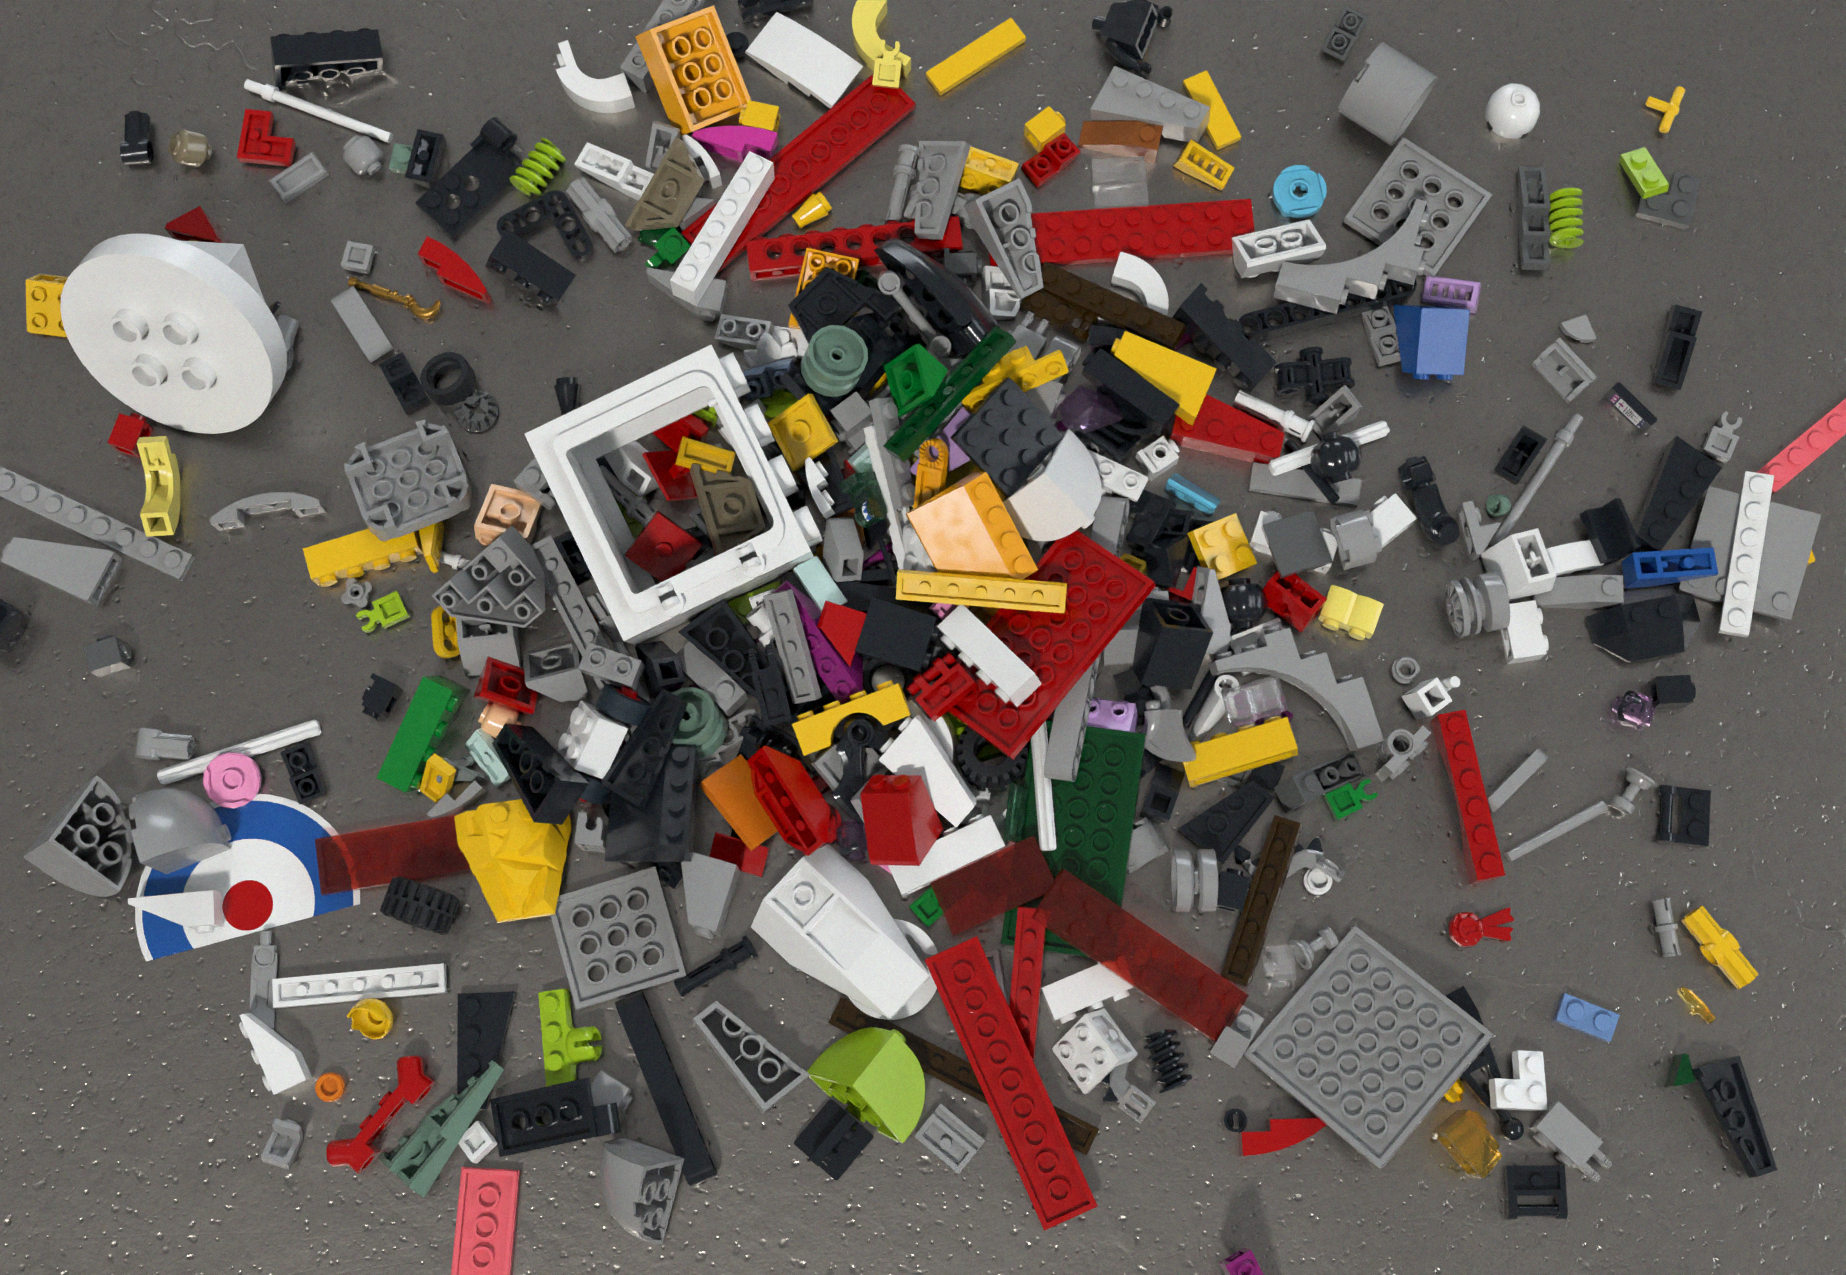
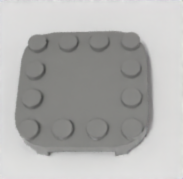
[344,420,472,541]

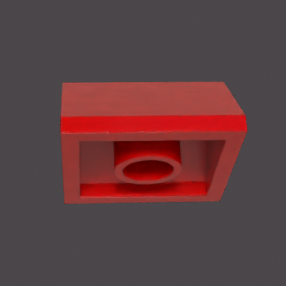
[473,656,538,715]

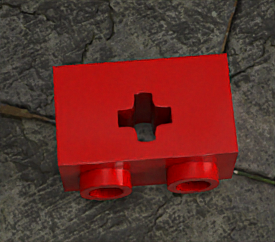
[1263,571,1327,633]

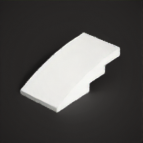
[745,12,863,109]

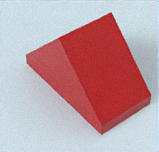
[165,206,223,243]

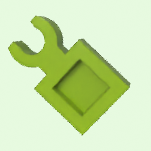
[356,591,410,633]

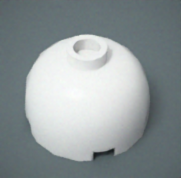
[1485,83,1540,139]

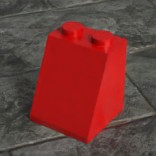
[860,774,943,866]

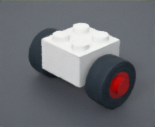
[557,684,651,805]

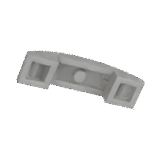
[210,492,327,531]

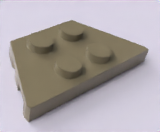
[624,137,705,231]
[690,464,766,556]

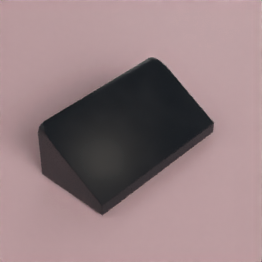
[404,129,446,189]

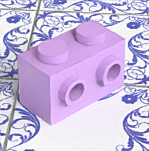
[1087,697,1138,732]

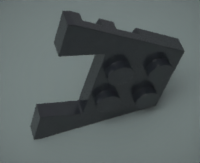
[788,267,902,345]

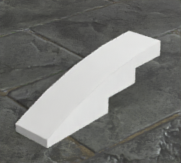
[574,142,654,201]

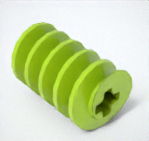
[509,137,566,196]
[1548,188,1584,249]

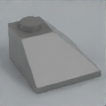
[523,640,589,702]

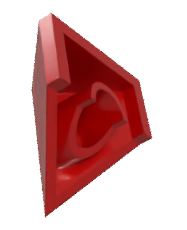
[817,600,867,667]

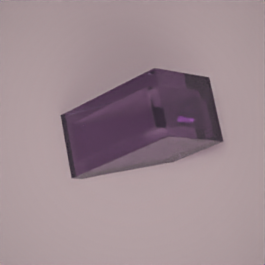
[1057,385,1124,433]

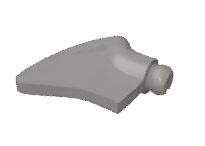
[1139,700,1196,762]

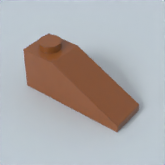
[1078,121,1163,164]

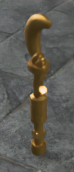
[348,276,441,320]

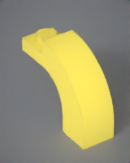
[852,0,911,78]
[137,436,181,537]

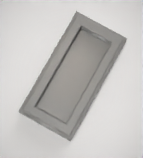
[269,152,329,204]

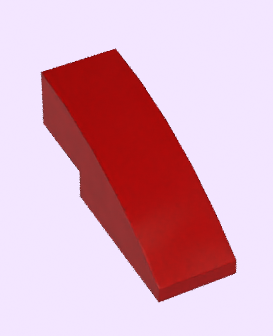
[417,236,492,304]
[1238,1118,1326,1156]

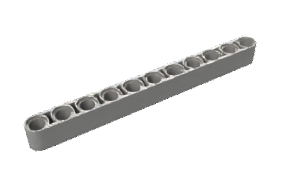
[1044,496,1130,782]

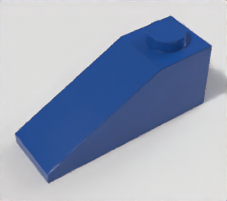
[1621,547,1718,588]

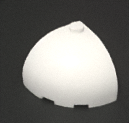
[1002,429,1102,541]

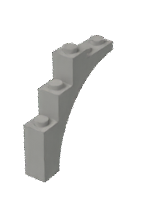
[1274,199,1429,314]
[1209,626,1384,752]

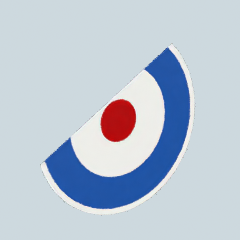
[135,794,361,962]

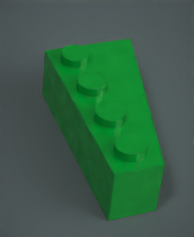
[376,675,470,793]

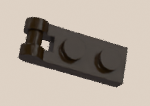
[1019,289,1098,343]

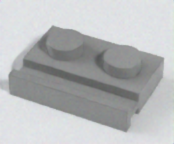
[914,1103,985,1174]

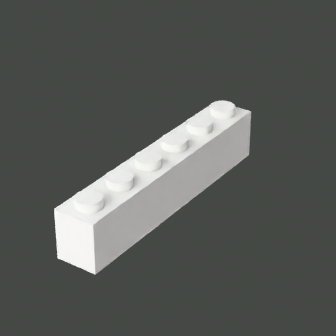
[670,151,775,306]

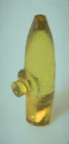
[1680,986,1716,1024]

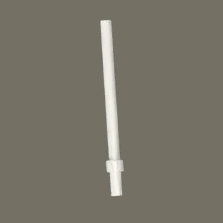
[244,79,393,143]

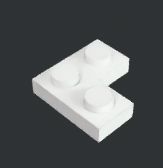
[1489,1050,1548,1111]

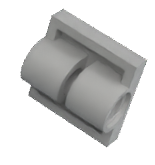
[1375,725,1431,782]

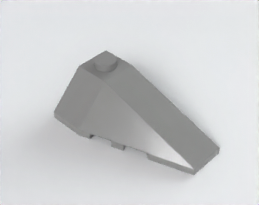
[963,178,1043,299]

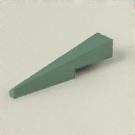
[378,1060,504,1198]

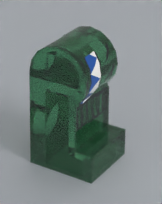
[839,471,887,529]

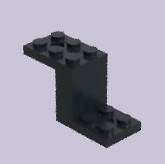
[780,312,927,416]

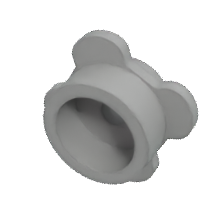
[341,578,372,608]

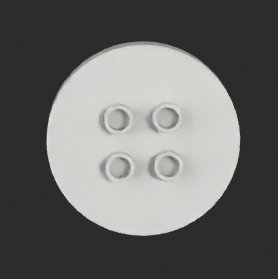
[60,234,287,434]

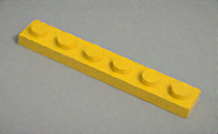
[896,569,1067,613]

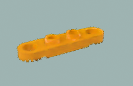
[913,438,949,509]

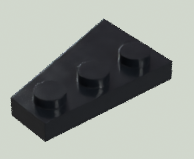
[1178,780,1275,864]

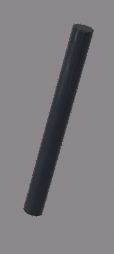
[1182,628,1241,728]

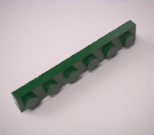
[883,326,1017,462]

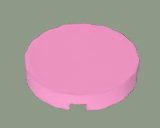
[203,752,262,808]

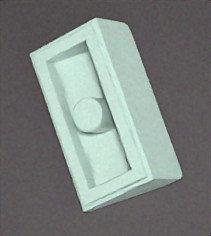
[793,556,848,613]

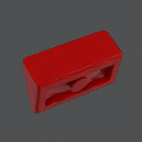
[709,832,771,877]

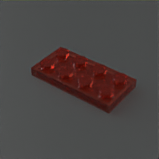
[930,836,1058,936]

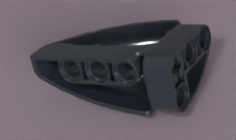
[874,238,1000,357]

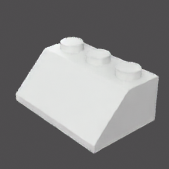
[1232,220,1326,278]

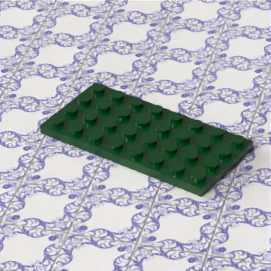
[1001,721,1146,961]

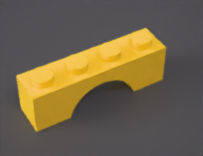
[792,680,912,756]

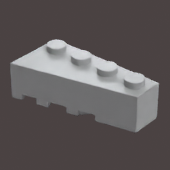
[1090,66,1210,143]

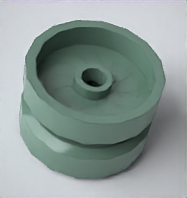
[801,325,868,397]
[671,687,728,759]

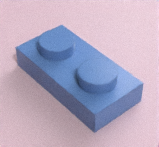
[1553,993,1620,1042]

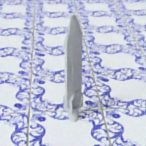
[249,931,278,1030]

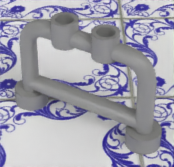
[877,270,951,358]

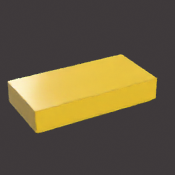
[675,437,736,475]

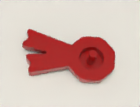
[1448,907,1514,947]

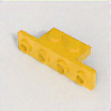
[961,345,1069,413]

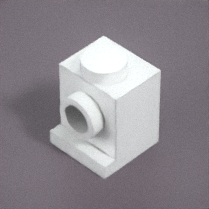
[1135,436,1180,481]

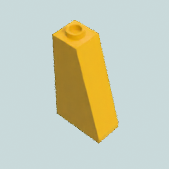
[1110,331,1217,426]

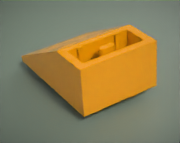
[788,248,859,329]

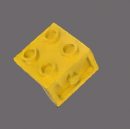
[26,274,68,337]

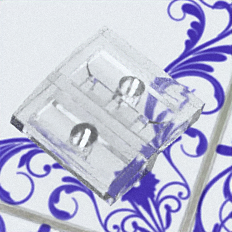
[1091,156,1149,209]

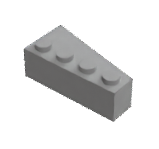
[693,1001,810,1114]

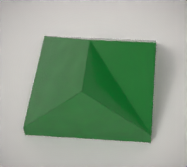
[884,344,948,417]

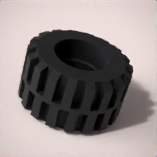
[957,726,1029,793]
[380,877,460,935]

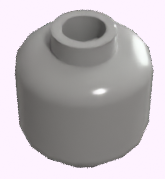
[343,135,383,175]

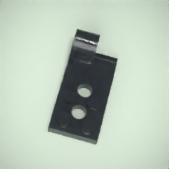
[415,117,523,240]
[490,1077,622,1157]

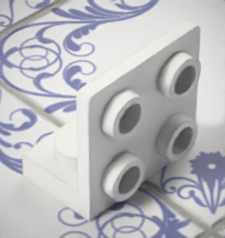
[1052,1008,1138,1094]

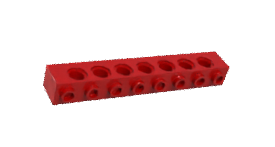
[746,215,963,281]

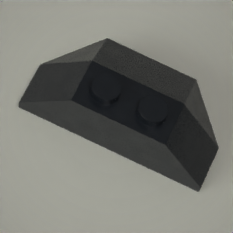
[1585,595,1701,663]

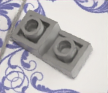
[1361,306,1401,367]

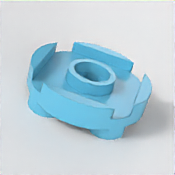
[1272,165,1327,219]

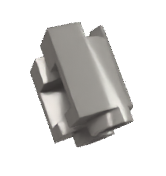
[1327,509,1382,570]
[1127,817,1170,875]

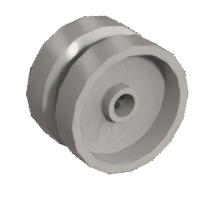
[1171,849,1219,912]

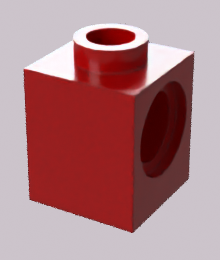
[107,413,153,458]

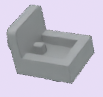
[261,1118,304,1170]

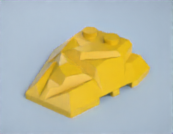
[454,799,572,923]

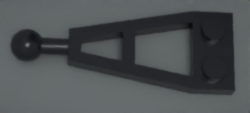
[1445,986,1524,1141]

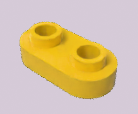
[431,605,460,659]

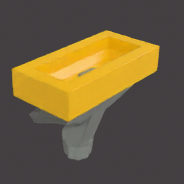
[420,753,484,804]

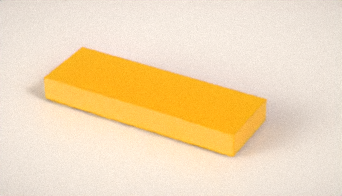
[1182,70,1242,150]

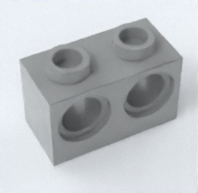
[579,642,645,691]

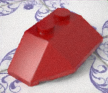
[747,746,830,856]

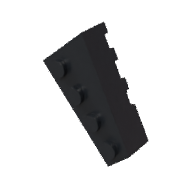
[270,28,383,90]
[1172,283,1277,392]
[678,599,789,700]
[492,723,589,825]

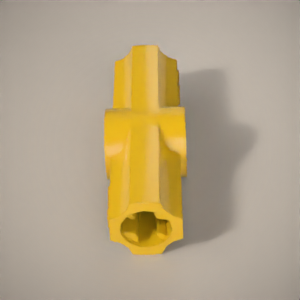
[1681,905,1759,990]

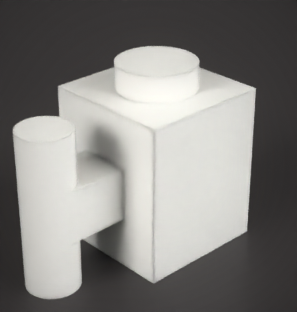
[1401,676,1460,720]

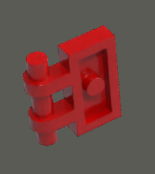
[906,652,978,722]

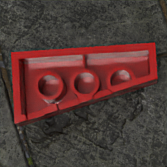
[1170,394,1285,464]

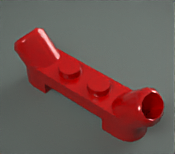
[326,1055,435,1174]

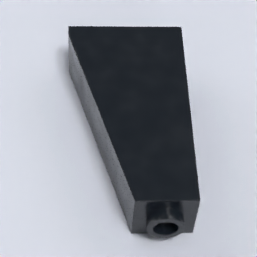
[1082,348,1180,436]

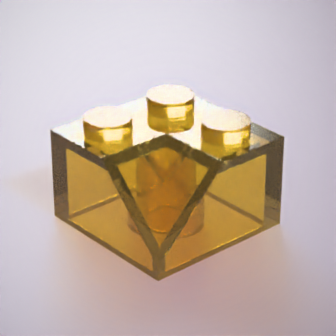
[1431,1109,1502,1179]

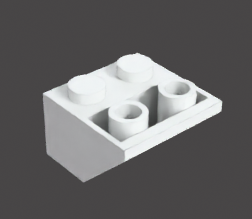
[1480,528,1556,601]

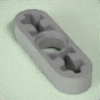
[1487,748,1548,814]

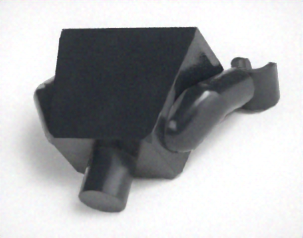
[1092,0,1173,79]

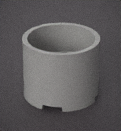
[1338,42,1438,146]

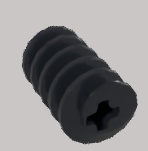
[1141,1029,1192,1094]

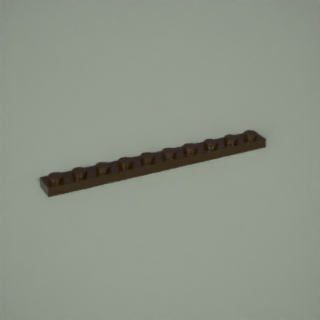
[828,997,1099,1155]

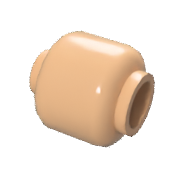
[478,702,522,739]

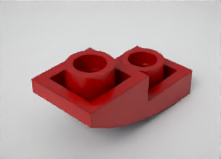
[1021,133,1081,188]

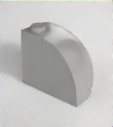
[23,775,133,897]
[129,788,231,874]
[600,1137,685,1245]

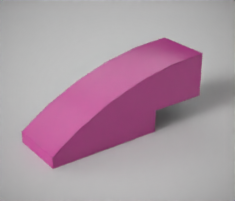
[692,126,779,163]

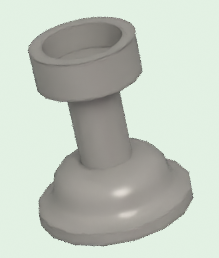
[1611,766,1657,815]
[1289,925,1339,970]

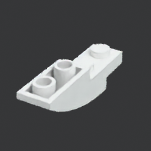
[714,314,808,362]

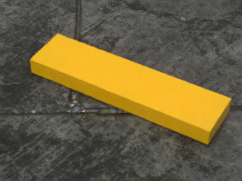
[925,18,1026,96]

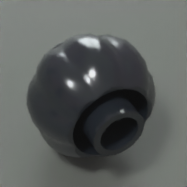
[1310,431,1362,484]
[1220,578,1268,630]

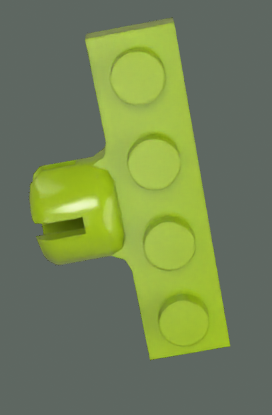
[538,989,603,1087]

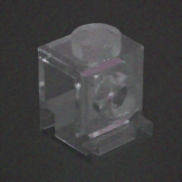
[1261,945,1297,988]

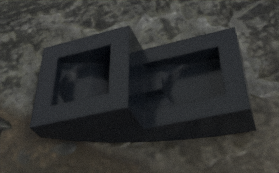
[379,352,430,414]

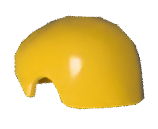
[346,998,393,1040]

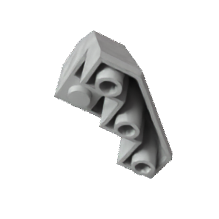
[432,525,545,628]

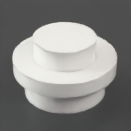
[1303,867,1332,895]

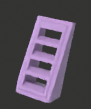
[1421,275,1481,314]

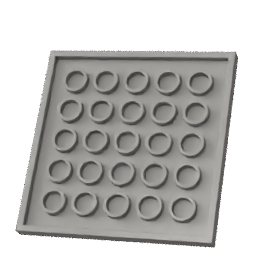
[1244,926,1494,1170]

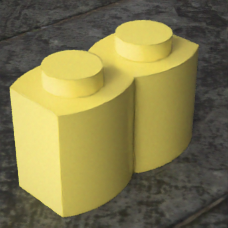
[1318,585,1384,640]

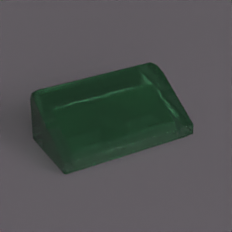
[1003,783,1028,844]

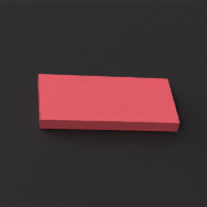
[451,1167,521,1275]

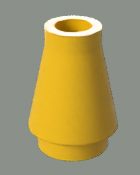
[792,191,832,228]

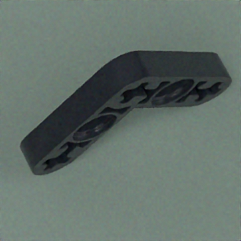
[496,190,594,261]

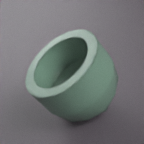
[1486,494,1511,516]

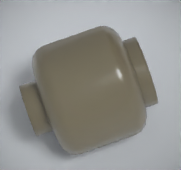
[168,129,212,168]

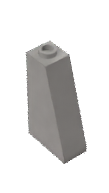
[0,537,123,607]

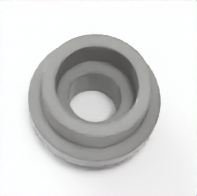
[1391,656,1420,684]

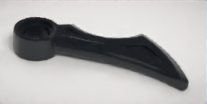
[831,718,874,826]

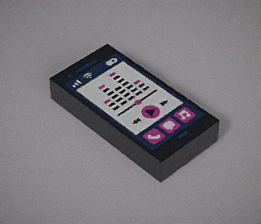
[1604,382,1657,434]

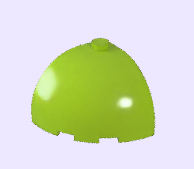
[806,1027,925,1143]

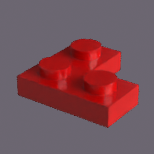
[237,109,296,167]

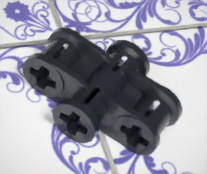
[1274,347,1355,406]

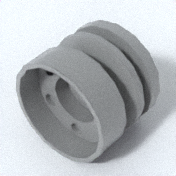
[1445,571,1510,638]

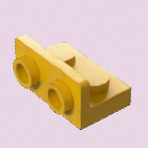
[959,146,1019,195]

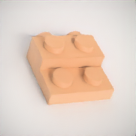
[474,484,543,546]

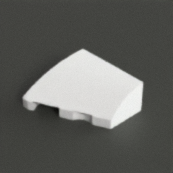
[982,266,1022,320]

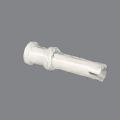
[1232,390,1315,443]

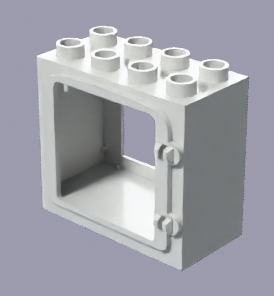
[524,345,823,645]

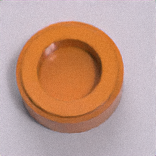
[315,1073,346,1102]

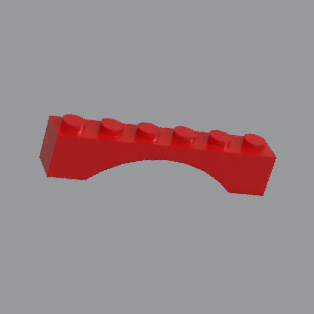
[1431,710,1505,884]

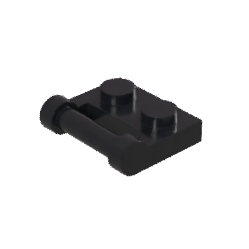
[1074,407,1141,464]
[1657,785,1711,847]
[1504,1165,1568,1220]

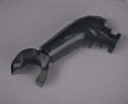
[1398,456,1460,545]

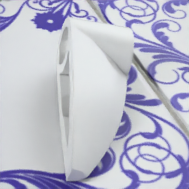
[1188,675,1239,742]

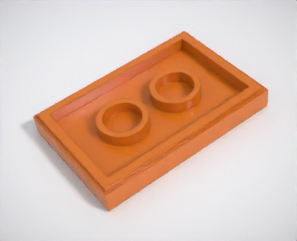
[698,754,778,851]

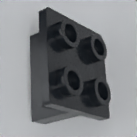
[794,1099,873,1180]

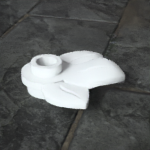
[744,332,797,369]

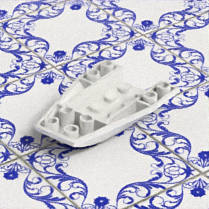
[751,844,930,1019]

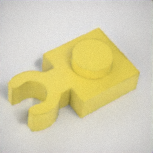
[872,40,902,89]

